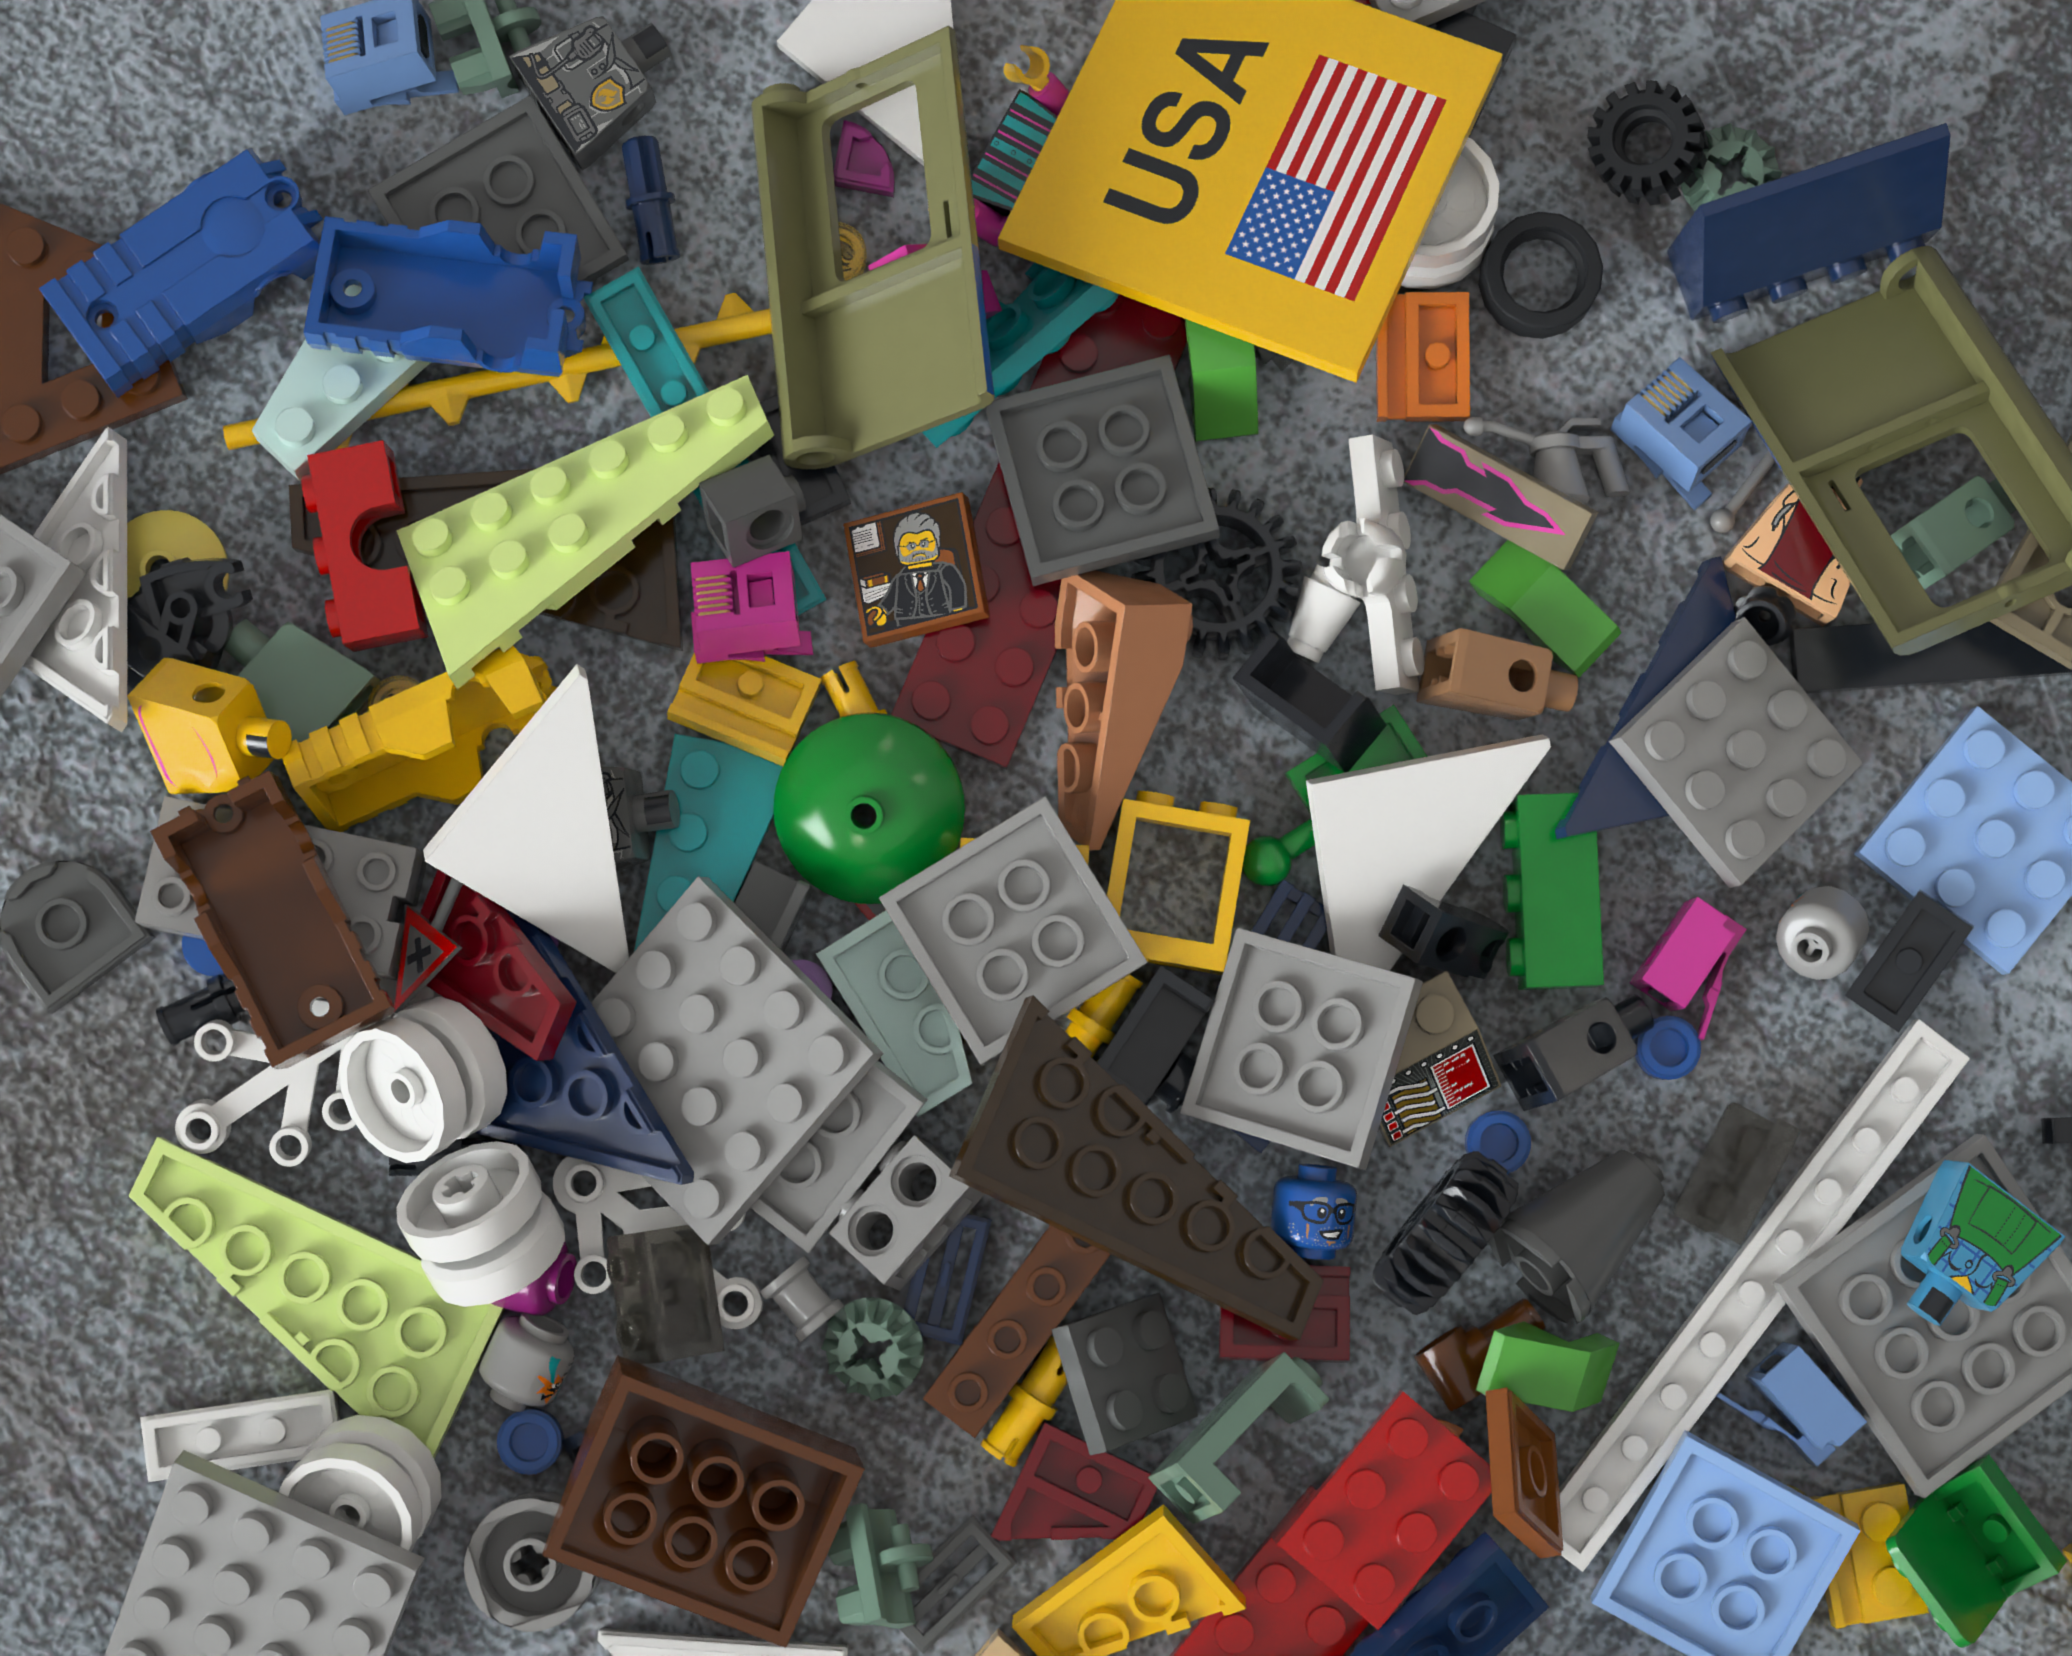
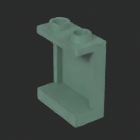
[1147,1352,1329,1524]

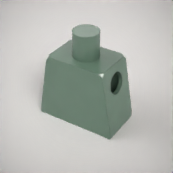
[1890,475,2017,590]
[224,619,384,742]

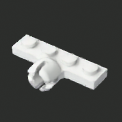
[1322,434,1424,695]

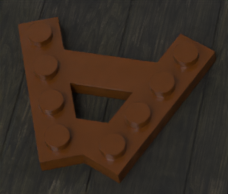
[0,203,188,475]

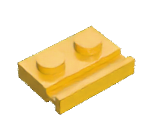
[667,653,822,767]
[1809,1482,1929,1629]

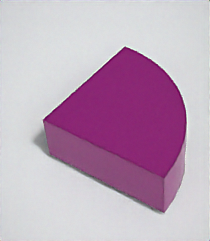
[833,120,895,198]

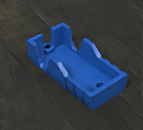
[39,148,324,398]
[303,216,593,377]

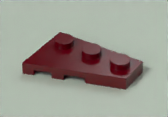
[398,869,577,1061]

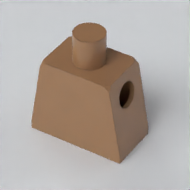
[1416,628,1578,720]

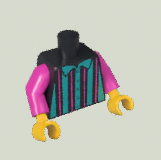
[928,45,1070,247]

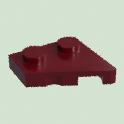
[991,1421,1158,1541]

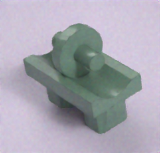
[428,0,542,98]
[828,1503,934,1629]

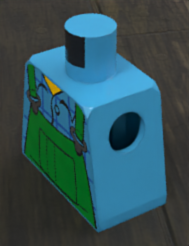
[1901,1160,2066,1326]

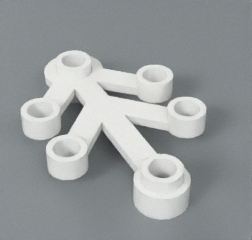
[175,999,393,1167]
[553,1156,763,1334]

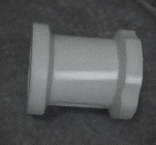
[760,1256,845,1342]

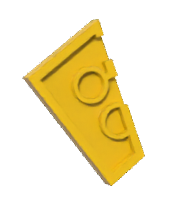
[1012,1504,1246,1656]

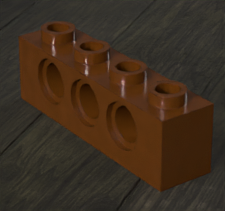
[923,1225,1111,1438]

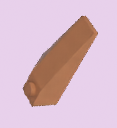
[1055,570,1193,850]

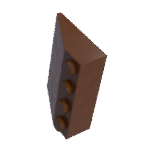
[543,1355,865,1648]

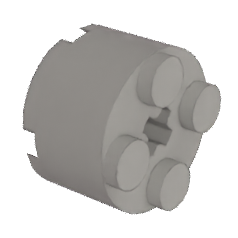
[464,1492,600,1632]

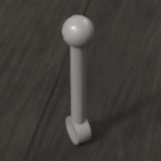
[1710,450,1776,533]

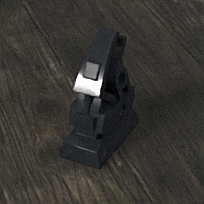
[127,557,253,695]

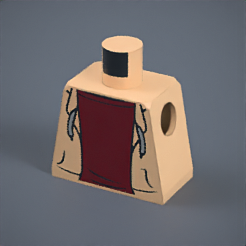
[1722,476,1863,627]

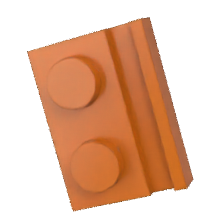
[1376,292,1470,422]

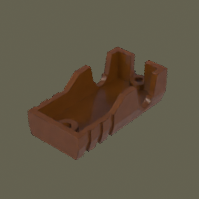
[150,770,395,1069]

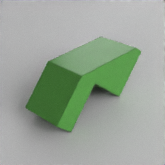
[1185,319,1259,442]
[1469,540,1622,678]
[1476,1321,1620,1412]

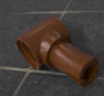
[1414,1298,1546,1411]

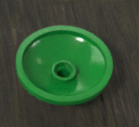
[773,712,966,904]

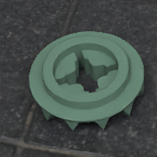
[1680,123,1782,211]
[821,1297,924,1402]

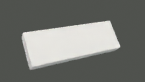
[140,1389,341,1482]

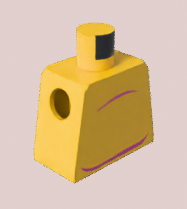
[127,657,292,794]

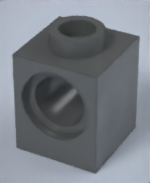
[699,455,806,568]

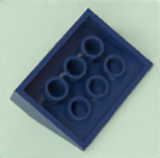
[1667,123,1951,323]

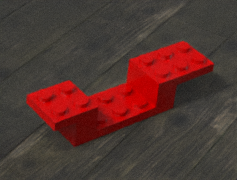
[1169,1390,1492,1656]

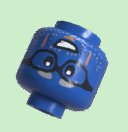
[1270,1164,1357,1260]

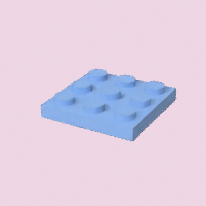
[1854,706,2072,975]
[1590,1430,1861,1656]

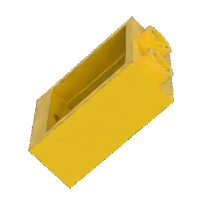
[1106,791,1250,975]

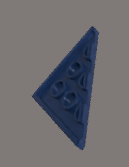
[1555,556,1736,840]
[475,908,694,1185]

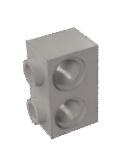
[829,1135,985,1291]

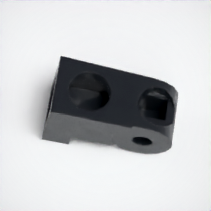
[1378,884,1509,979]

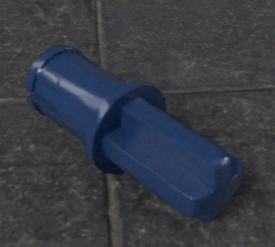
[622,135,680,265]

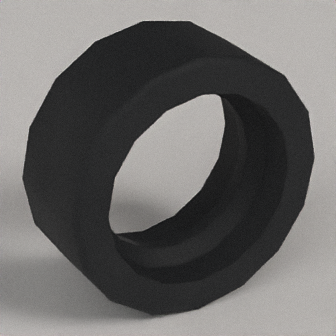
[1478,211,1603,339]

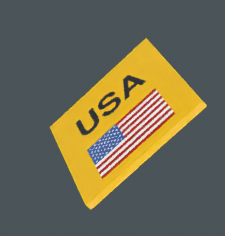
[998,0,1503,383]

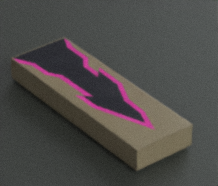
[1404,424,1599,570]

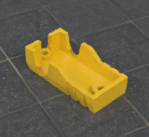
[282,646,557,832]

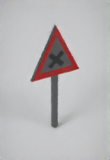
[394,877,463,1013]

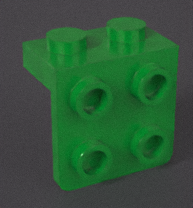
[1886,1454,2067,1648]

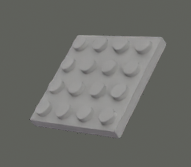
[591,876,884,1245]
[1772,1134,2072,1498]
[105,1450,425,1656]

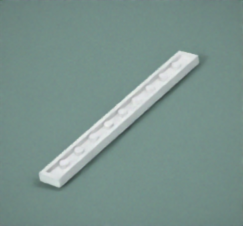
[1559,1019,1970,1572]

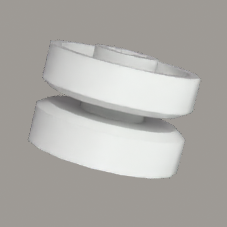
[1401,137,1500,290]
[339,997,507,1163]
[397,1141,565,1307]
[279,1415,441,1552]

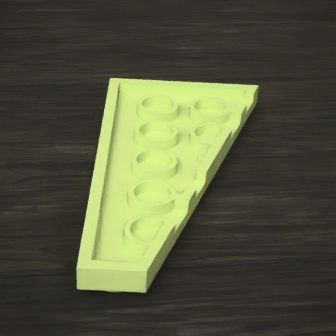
[397,375,774,690]
[129,1137,505,1460]

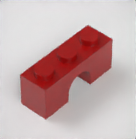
[301,440,429,652]

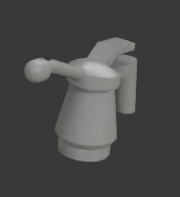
[1463,417,1631,505]

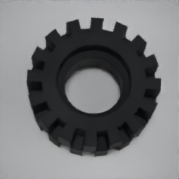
[1587,80,1709,206]

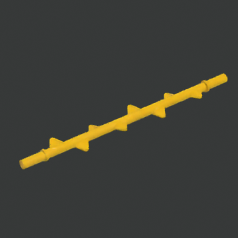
[223,293,772,450]

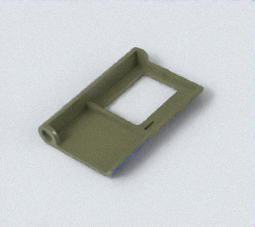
[751,26,995,469]
[1710,246,2072,656]

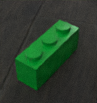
[1500,793,1604,990]

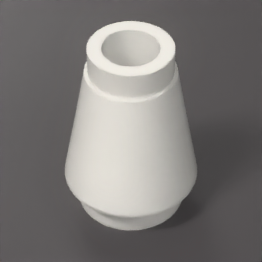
[1287,564,1361,663]

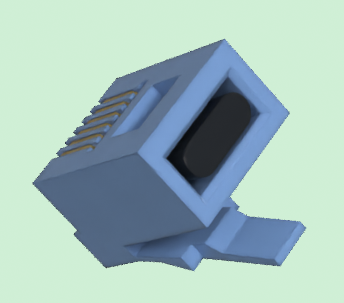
[320,0,459,115]
[1610,357,1752,511]
[1715,1342,1867,1467]

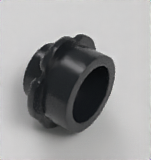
[1734,586,1796,646]
[1153,1052,1196,1113]

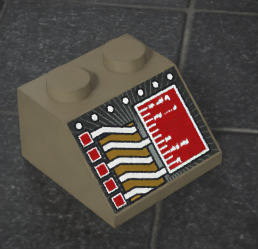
[1379,972,1502,1147]

